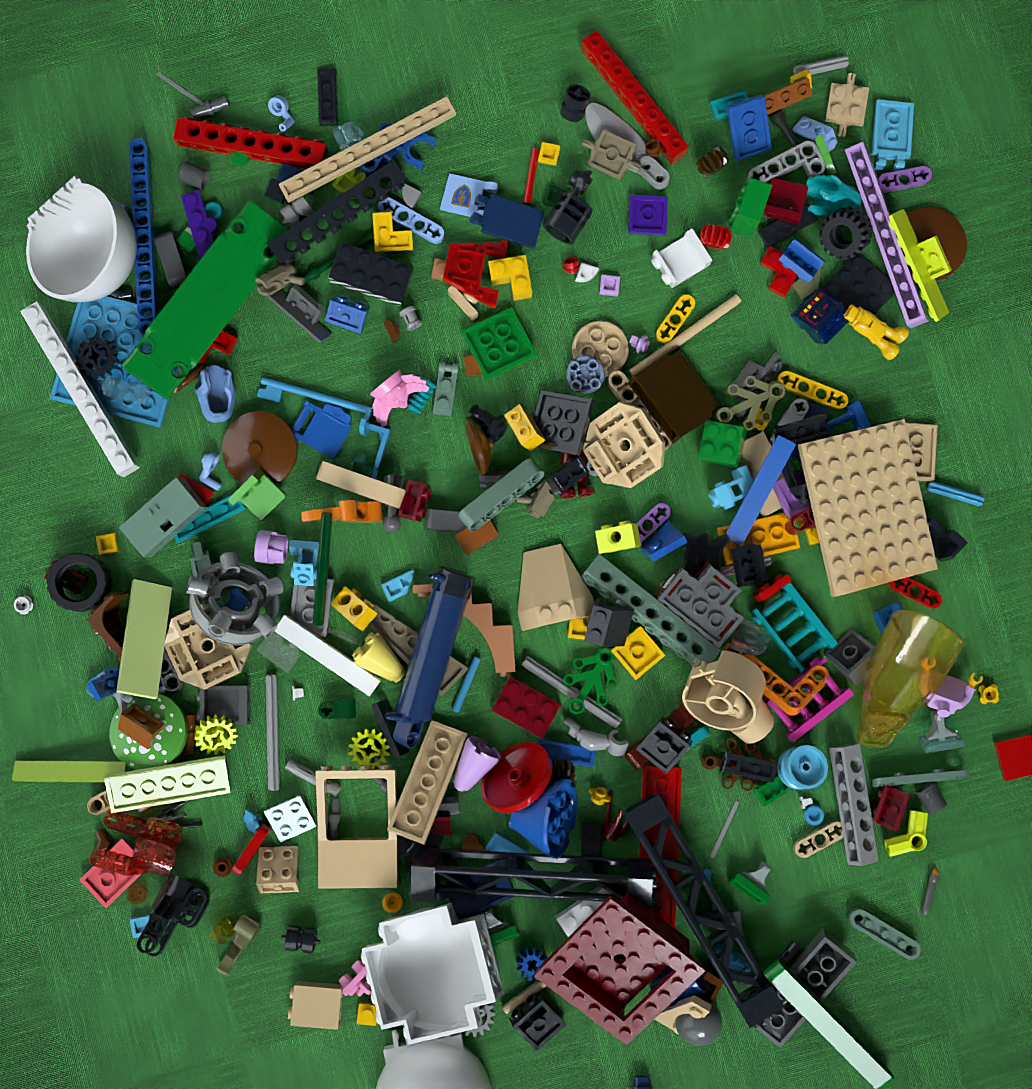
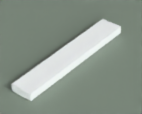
[275,614,381,697]

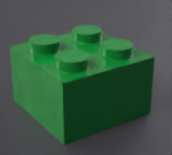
[698,420,747,468]

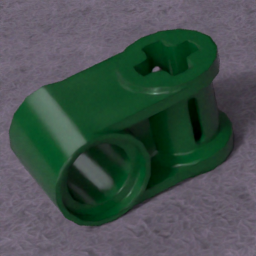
[318,699,356,719]

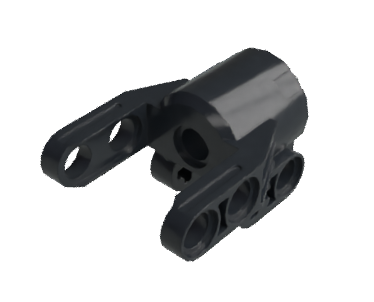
[137,873,210,957]

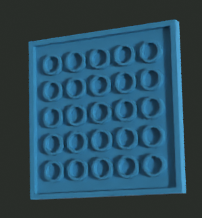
[50,296,179,428]

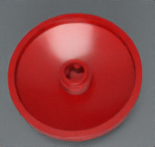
[481,742,553,813]

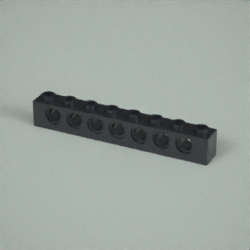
[267,160,407,265]

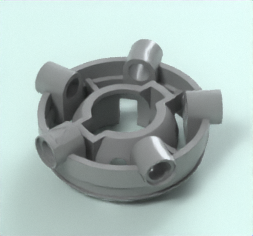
[186,552,283,645]

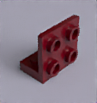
[762,178,808,224]

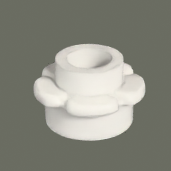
[14,596,33,614]

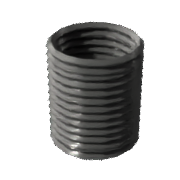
[179,161,210,190]
[916,782,947,814]

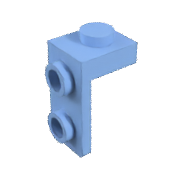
[793,116,838,152]

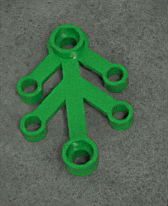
[563,647,618,714]

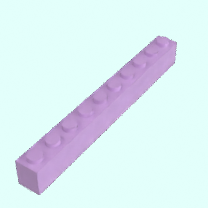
[845,142,929,328]

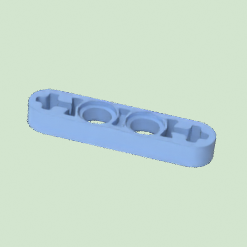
[378,197,444,244]

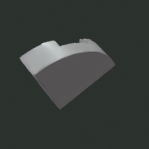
[402,183,421,210]

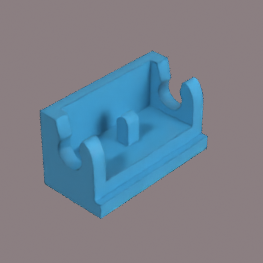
[484,831,529,853]

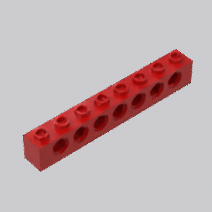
[581,30,689,165]
[173,117,328,169]

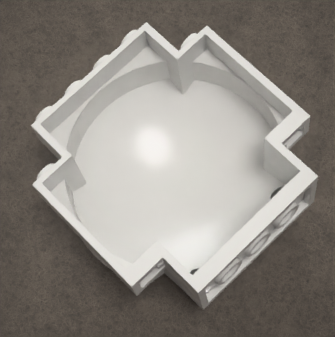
[361,903,504,1045]

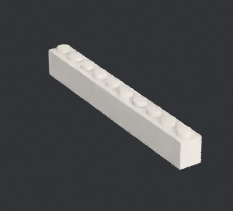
[20,301,140,477]

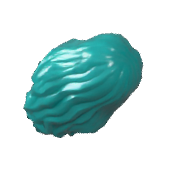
[805,174,862,217]

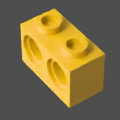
[504,404,546,451]
[330,586,378,631]

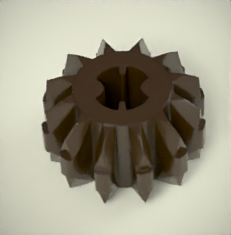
[696,147,729,177]
[549,758,575,783]

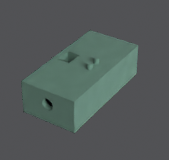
[119,477,208,557]

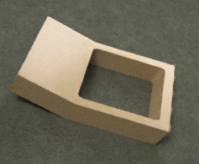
[316,765,399,889]

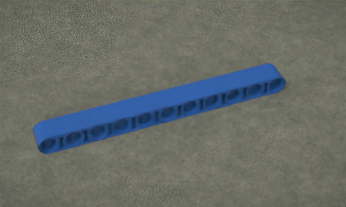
[129,138,159,337]

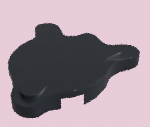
[682,532,730,579]

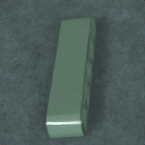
[458,458,544,532]

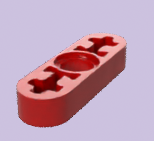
[888,577,942,609]
[231,823,272,876]

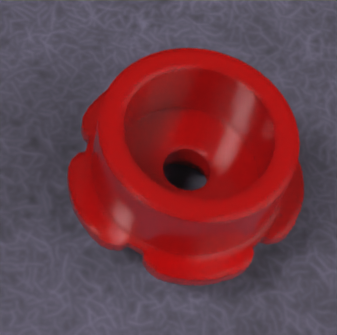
[562,257,581,274]

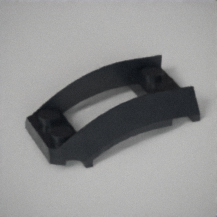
[773,414,830,504]

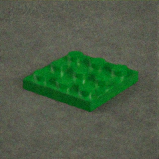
[461,307,537,382]

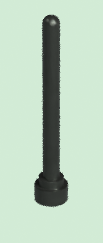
[770,110,818,173]

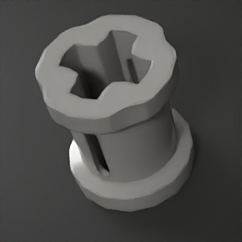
[399,306,422,331]

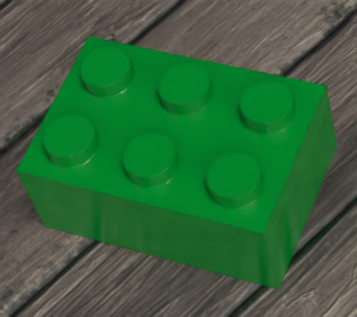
[728,178,772,238]

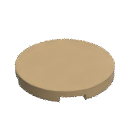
[572,321,629,377]

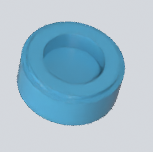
[803,805,824,825]

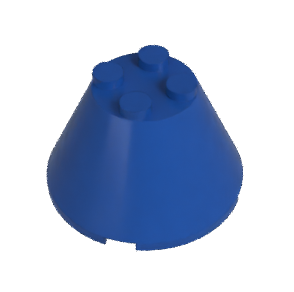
[509,778,577,859]

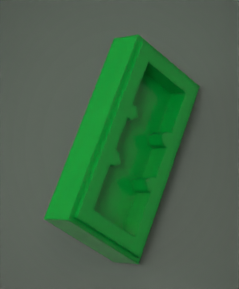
[753,774,792,807]

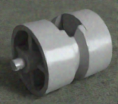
[279,196,314,227]

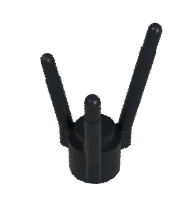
[156,800,203,831]

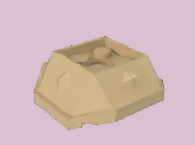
[583,402,665,488]
[164,604,252,690]

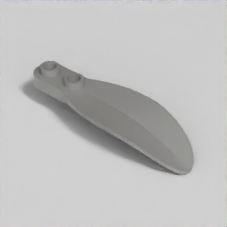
[585,103,670,189]

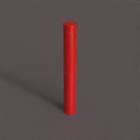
[523,148,539,205]

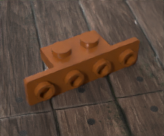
[764,77,812,115]

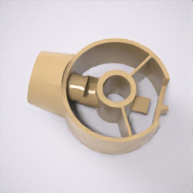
[682,650,774,743]

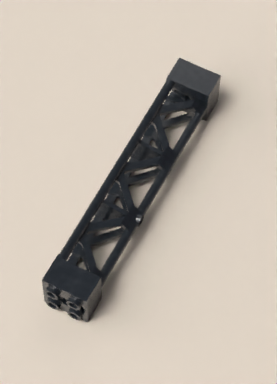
[623,791,785,1028]

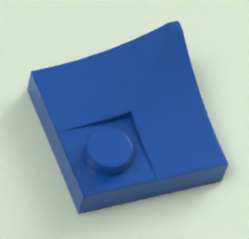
[639,519,687,561]

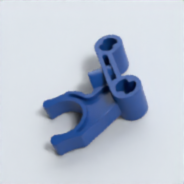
[361,122,436,177]

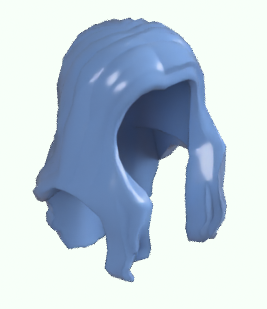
[195,365,236,423]

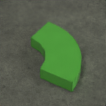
[815,134,836,175]

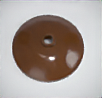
[465,418,493,475]

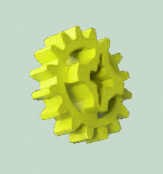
[194,714,238,755]
[348,729,391,769]

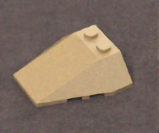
[518,544,594,631]

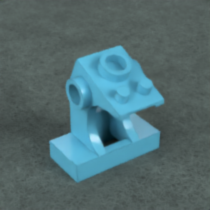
[708,465,753,509]
[289,540,330,586]

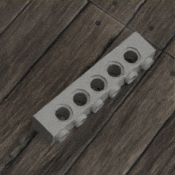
[829,744,879,866]

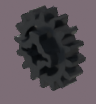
[75,337,119,379]

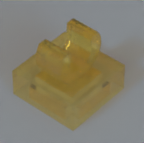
[208,918,234,945]

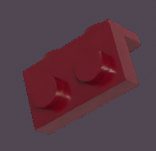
[398,480,432,523]
[871,785,911,831]

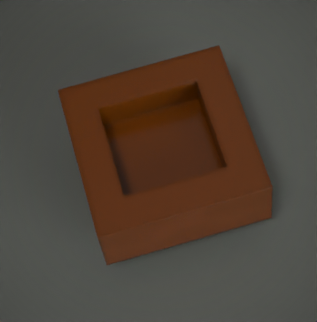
[383,319,401,343]

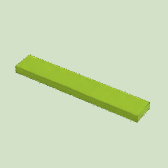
[12,761,128,782]

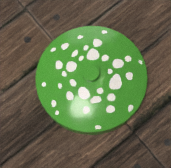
[109,694,188,770]

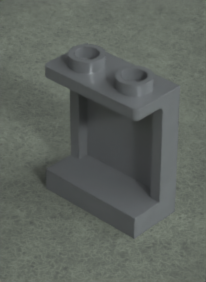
[197,685,251,725]

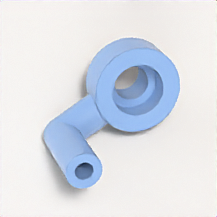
[268,95,295,131]
[199,452,222,491]

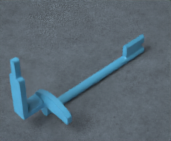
[257,377,391,480]

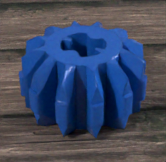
[515,946,548,981]

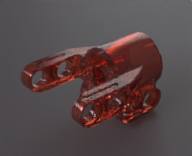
[89,810,182,877]

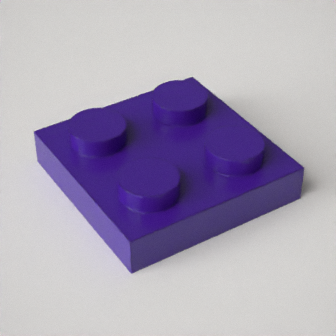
[628,195,668,236]

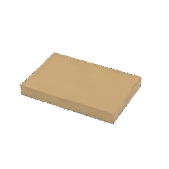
[905,422,938,482]

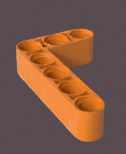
[725,642,829,716]

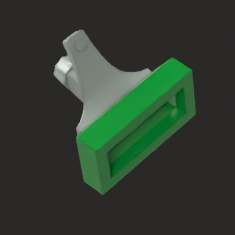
[728,862,771,905]
[484,908,520,947]

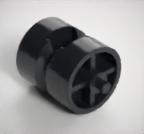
[560,84,590,122]
[281,924,321,954]

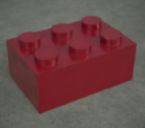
[491,676,561,739]

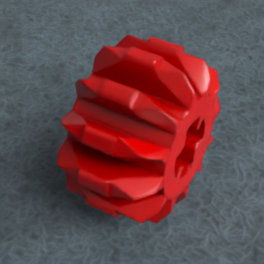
[699,224,732,250]

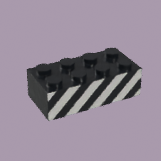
[328,242,414,307]

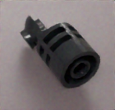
[543,169,593,245]

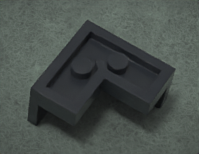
[927,517,968,562]

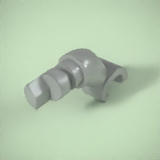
[563,717,629,756]

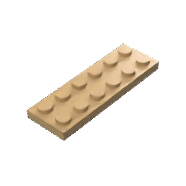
[387,720,468,845]

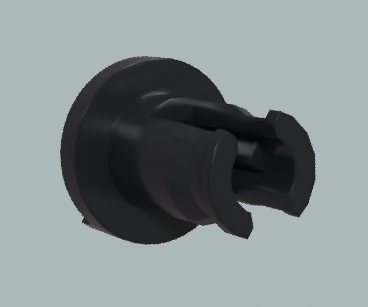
[466,404,508,445]

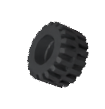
[819,206,873,260]

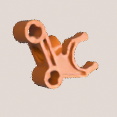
[301,500,383,523]

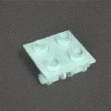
[264,795,316,842]

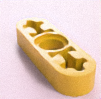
[656,295,695,344]

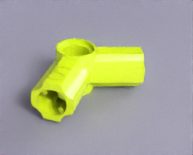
[884,810,928,857]

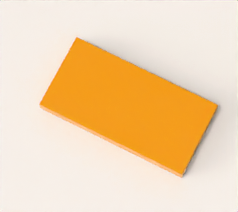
[716,513,801,565]

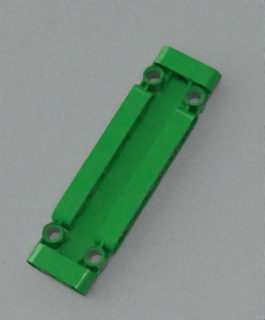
[121,201,288,400]

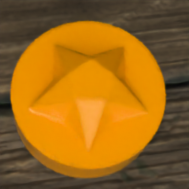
[382,892,403,913]

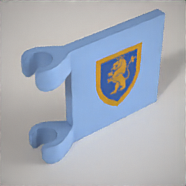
[440,173,498,217]

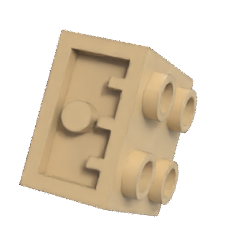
[256,846,300,893]

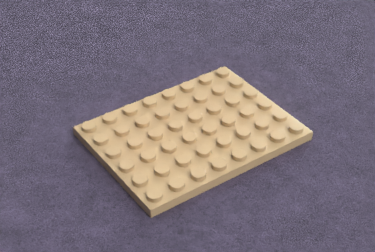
[798,419,938,597]

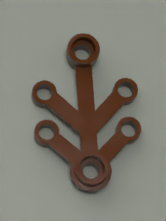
[701,738,777,791]

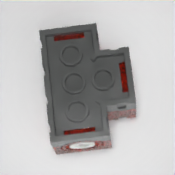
[655,561,744,648]

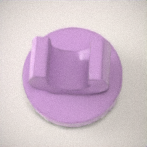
[629,335,649,354]

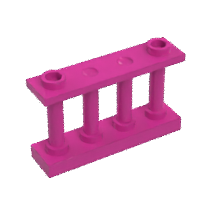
[763,657,854,742]

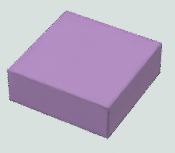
[599,274,620,296]

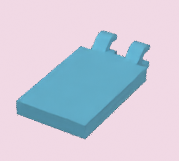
[871,99,914,172]

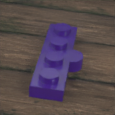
[181,190,218,260]

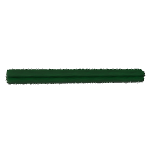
[313,512,333,627]

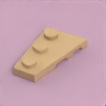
[654,995,712,1034]

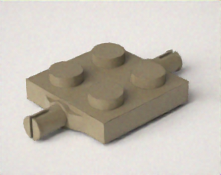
[582,129,642,181]

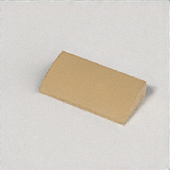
[737,431,784,517]

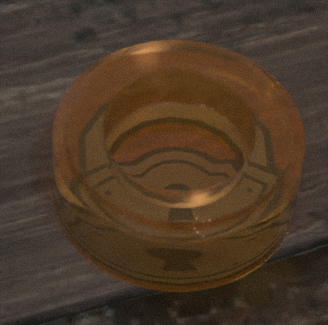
[127,884,148,905]

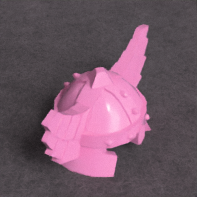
[370,369,430,427]

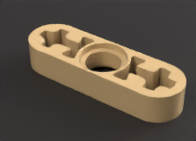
[793,821,843,858]

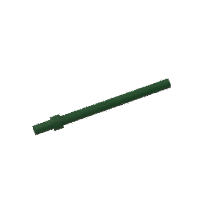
[300,220,395,286]

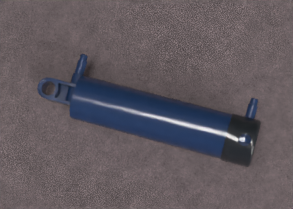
[385,566,476,749]

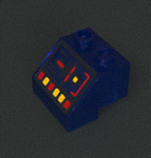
[790,289,849,344]

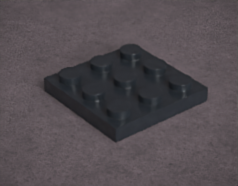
[820,253,895,317]
[533,390,595,456]

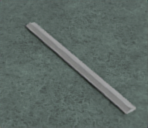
[156,71,205,105]
[710,801,739,858]

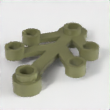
[716,376,785,430]

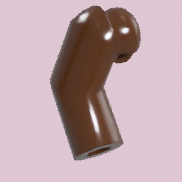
[92,829,110,859]

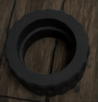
[46,552,112,612]

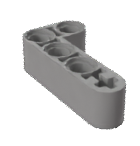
[747,141,825,183]

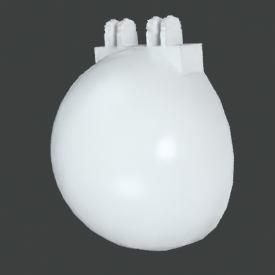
[376,1030,492,1089]

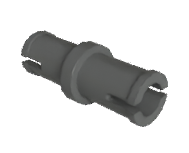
[190,96,230,120]

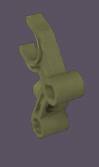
[217,914,262,976]

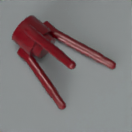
[602,790,629,842]

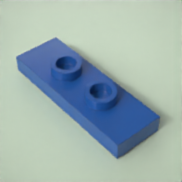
[538,739,596,767]

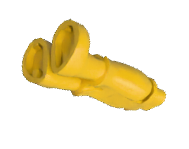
[844,305,909,360]

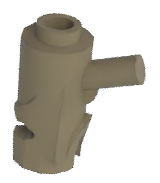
[255,264,305,296]
[517,475,555,519]

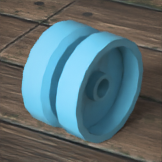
[777,745,828,790]

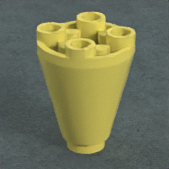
[352,632,406,683]

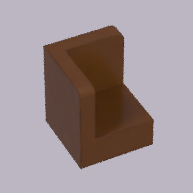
[701,967,723,1002]

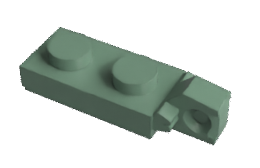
[190,541,212,594]

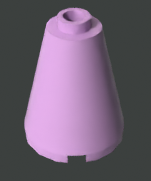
[452,736,502,792]

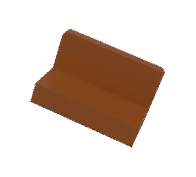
[455,520,499,555]
[118,703,165,749]

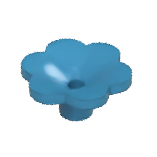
[244,809,262,834]

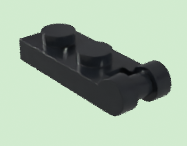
[719,752,778,783]

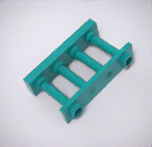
[750,583,838,672]

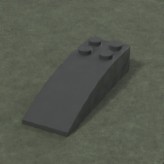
[756,928,857,1048]

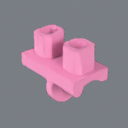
[339,960,372,996]

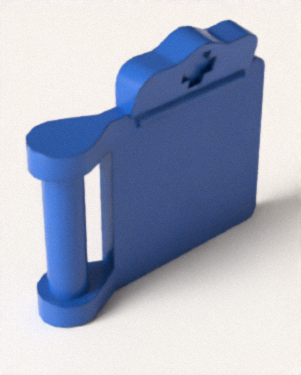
[292,400,351,458]

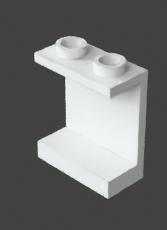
[651,229,712,288]

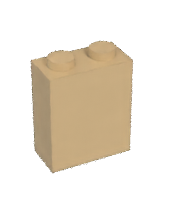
[288,981,343,1030]

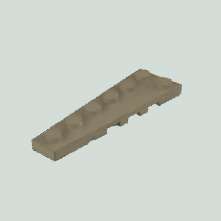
[368,602,469,696]

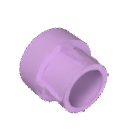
[254,530,289,564]

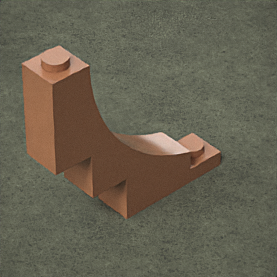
[413,584,515,676]

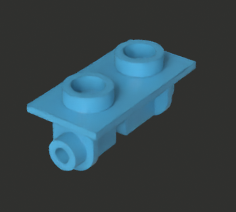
[714,943,752,973]

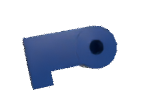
[219,588,249,612]

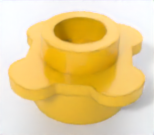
[978,684,999,704]
[589,787,611,805]

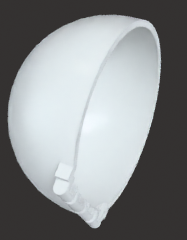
[26,175,137,302]

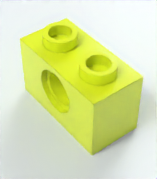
[595,521,641,554]

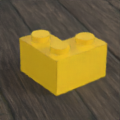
[488,255,532,301]

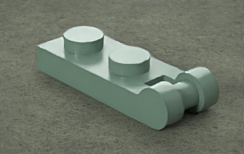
[433,361,459,417]

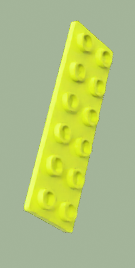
[889,209,952,322]

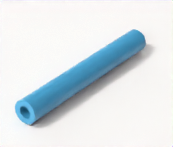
[452,656,481,713]

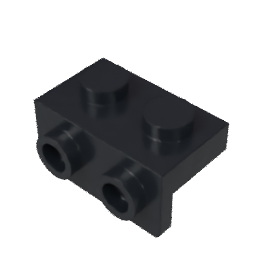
[731,544,767,587]

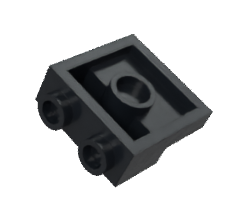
[636,717,693,774]
[509,992,566,1051]

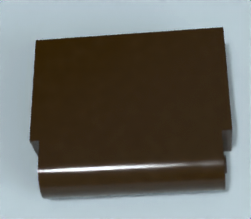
[628,350,721,444]

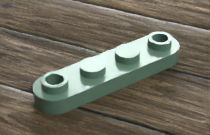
[848,908,921,960]

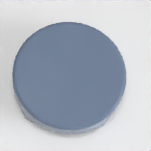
[567,355,605,393]

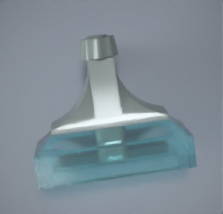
[919,710,964,753]

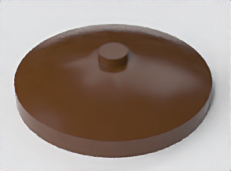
[906,207,967,282]
[222,411,298,484]

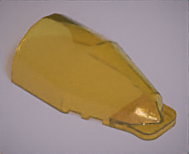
[856,610,965,748]

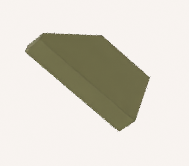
[791,266,822,301]

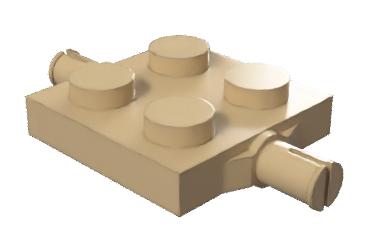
[825,73,869,137]

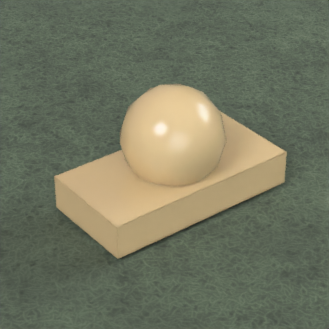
[448,286,479,321]

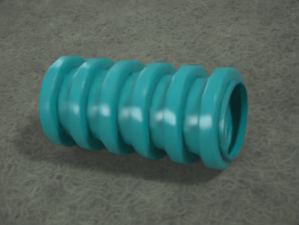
[407,378,436,414]

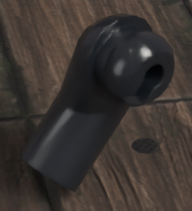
[107,289,133,300]

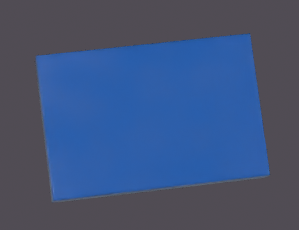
[726,94,772,161]

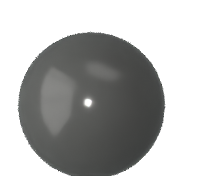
[675,996,722,1046]

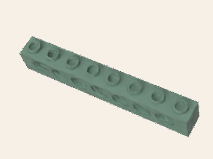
[581,554,721,667]

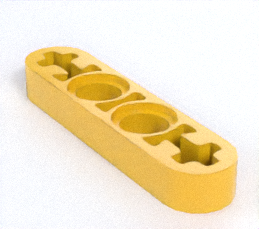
[776,371,848,410]

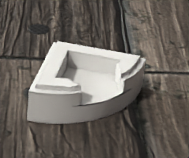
[575,262,599,282]

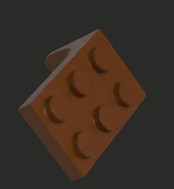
[86,590,131,662]

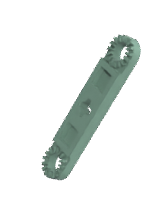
[872,768,970,787]

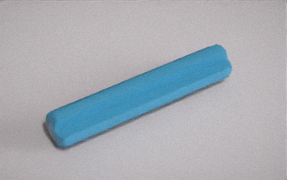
[927,481,984,506]

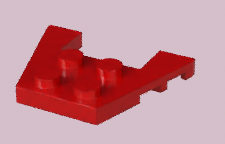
[442,240,508,309]

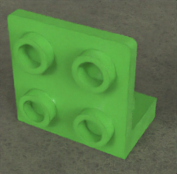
[228,468,286,520]

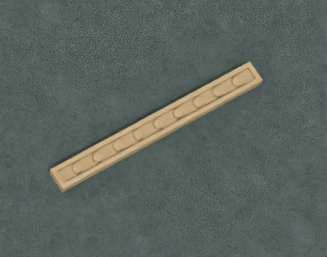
[279,96,456,203]

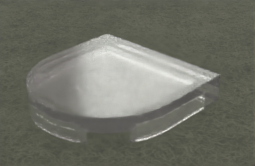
[729,619,769,655]

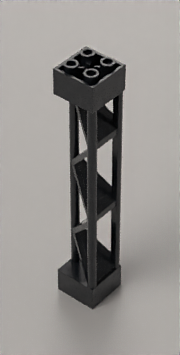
[411,846,656,910]

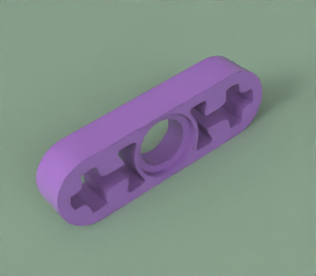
[878,166,932,193]
[637,503,670,542]

